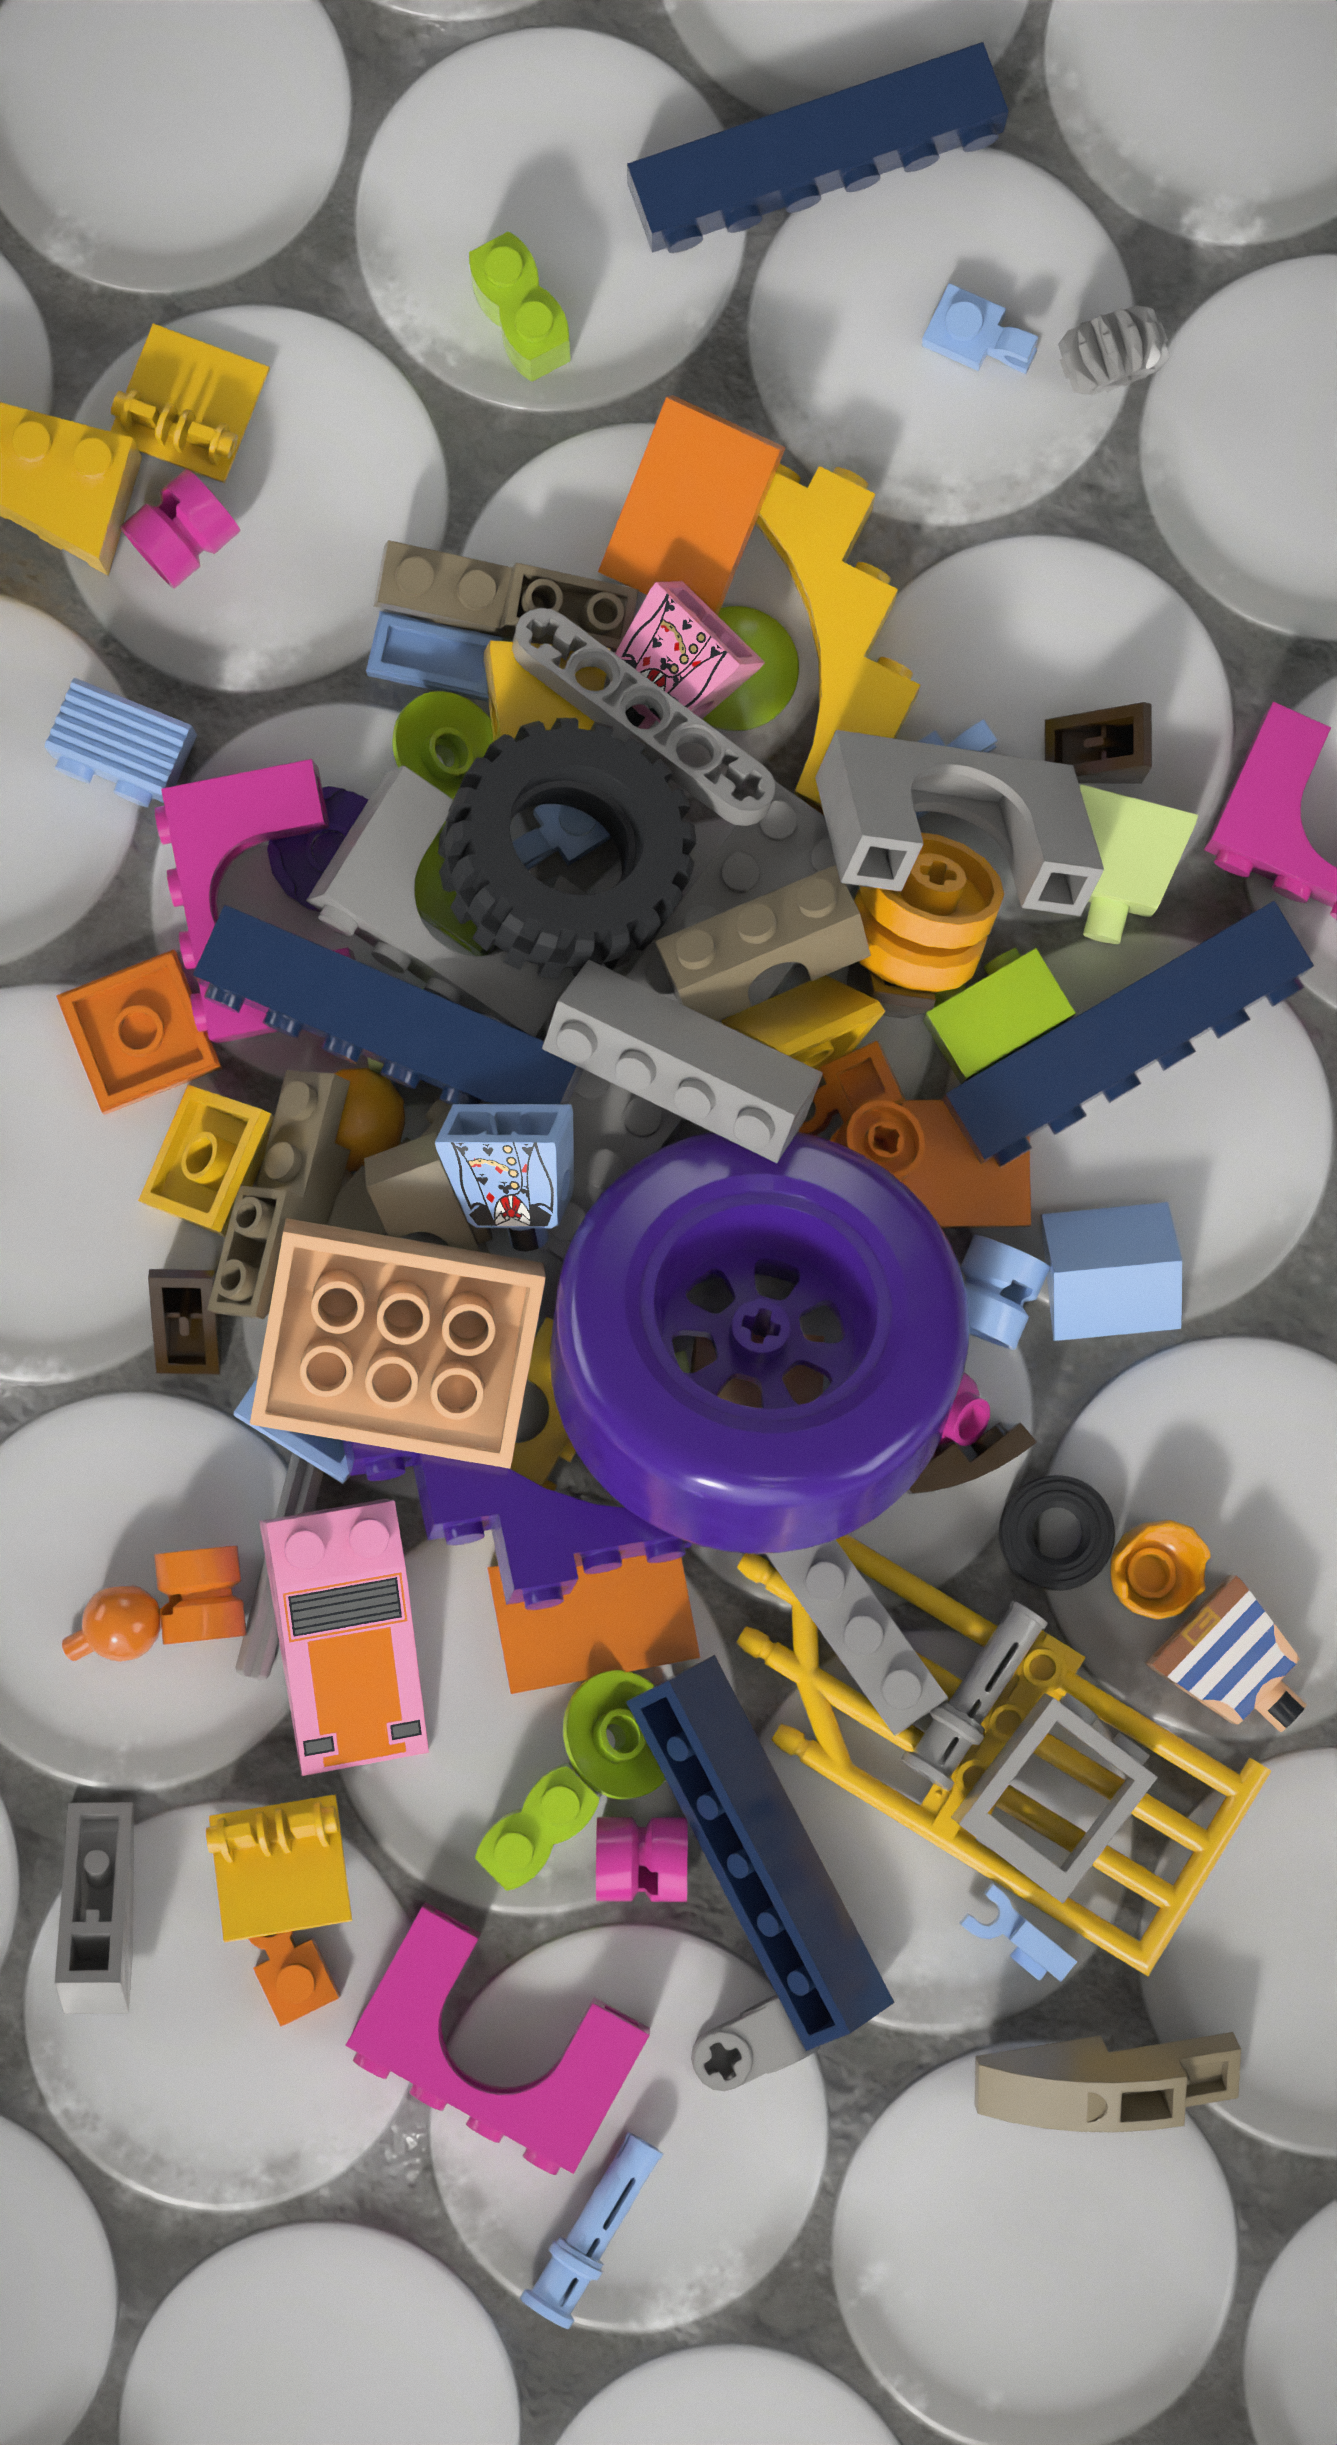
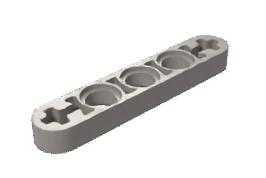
[512,608,775,826]

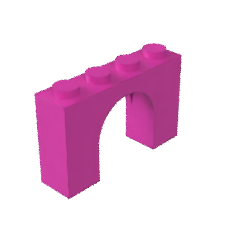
[1204,702,1337,920]
[155,759,356,1044]
[345,1902,650,2175]

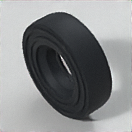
[999,1475,1115,1591]

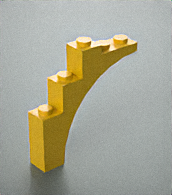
[755,464,921,815]

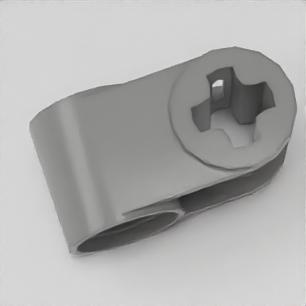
[691,1994,820,2091]

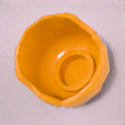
[333,1068,405,1172]
[1110,1519,1211,1620]

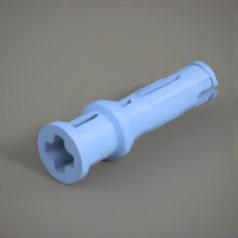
[520,2132,663,2329]

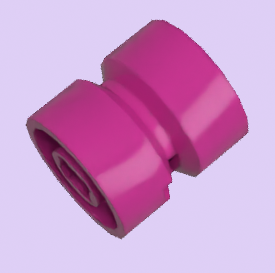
[119,468,241,589]
[596,1817,688,1902]

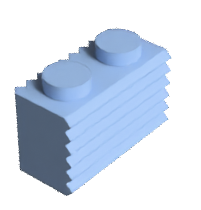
[45,677,197,807]

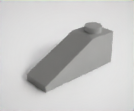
[55,1802,134,2014]

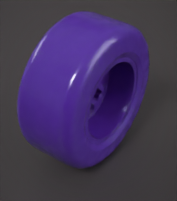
[550,1131,970,1554]

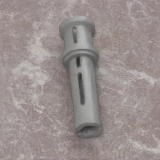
[900,1601,1048,1791]

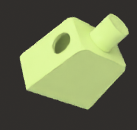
[1079,784,1198,944]

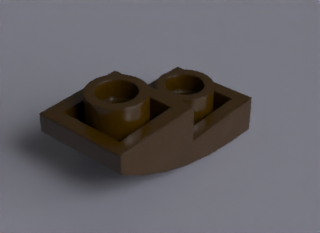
[906,1422,1037,1495]

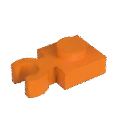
[799,1041,906,1135]
[248,1931,341,2027]

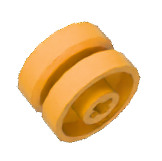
[854,832,1005,992]

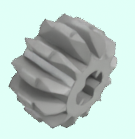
[1058,305,1170,395]

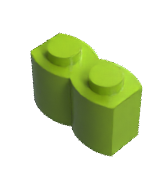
[469,231,571,382]
[475,1762,601,1891]

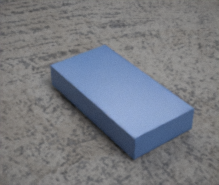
[366,611,503,702]

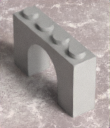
[815,730,1104,916]
[306,766,588,1037]

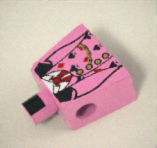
[615,581,765,729]

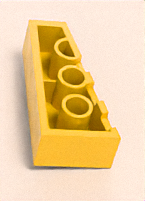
[0,402,142,576]

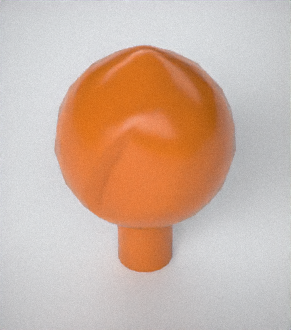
[62,1585,161,1662]

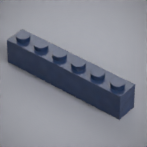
[627,42,1009,253]
[941,900,1314,1167]
[193,904,584,1106]
[626,1655,895,2051]

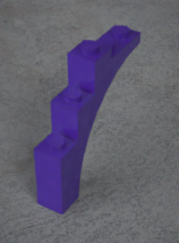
[342,1440,693,1610]

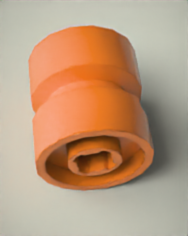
[829,1100,925,1182]
[154,1546,247,1645]

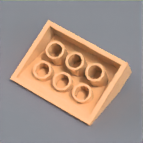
[250,1218,546,1468]

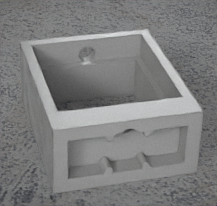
[951,1693,1158,1903]

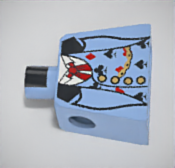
[435,1104,574,1252]

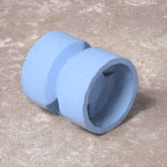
[960,1235,1050,1350]

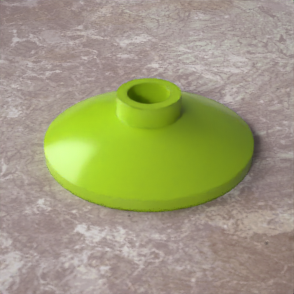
[702,606,799,731]
[392,691,494,799]
[563,1670,666,1800]

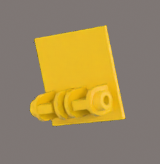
[110,323,270,483]
[206,1794,353,1943]

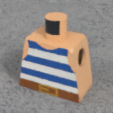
[1145,1575,1307,1732]

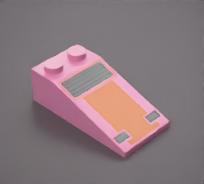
[259,1499,429,1776]

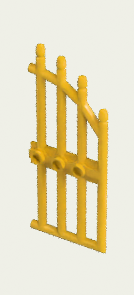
[736,1534,1271,1977]

